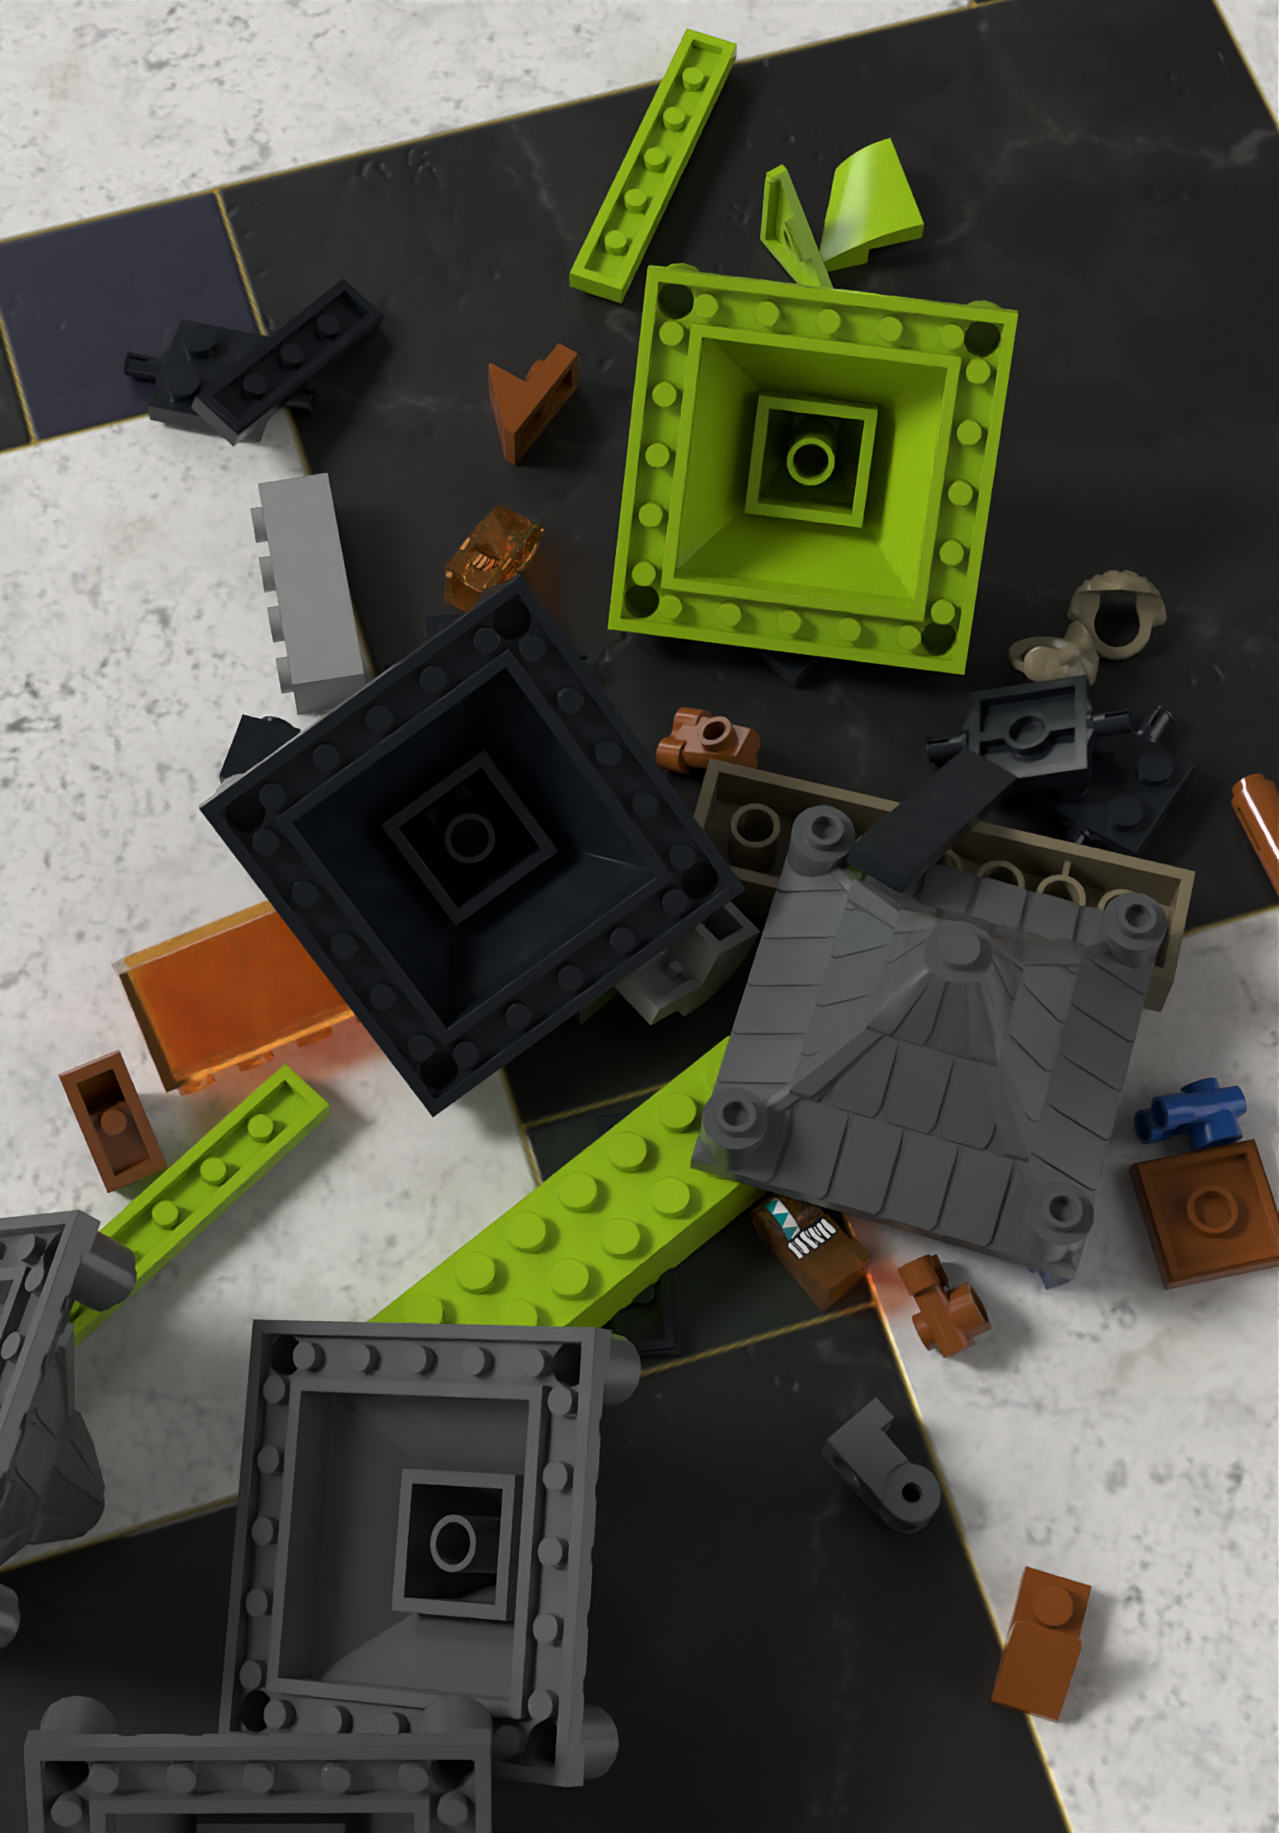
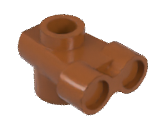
[656,707,761,774]
[897,1254,992,1358]

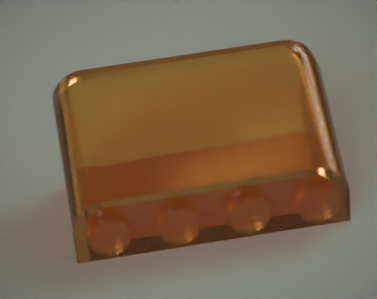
[111,899,361,1096]

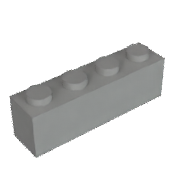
[250,473,366,714]

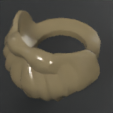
[1067,570,1167,661]
[1009,620,1099,685]

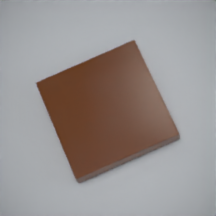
[1129,1139,1279,1290]

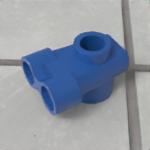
[1134,1078,1247,1151]

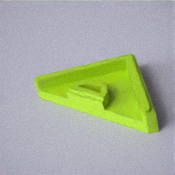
[760,164,834,289]

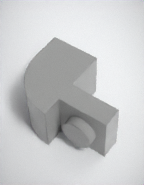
[614,901,760,1025]

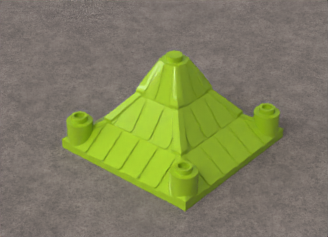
[608,263,1018,675]

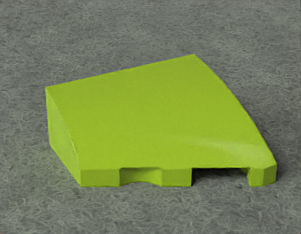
[819,138,924,272]

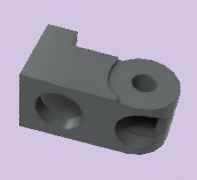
[821,1397,941,1534]

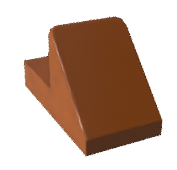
[488,343,578,466]
[58,1049,168,1193]
[990,1566,1092,1723]

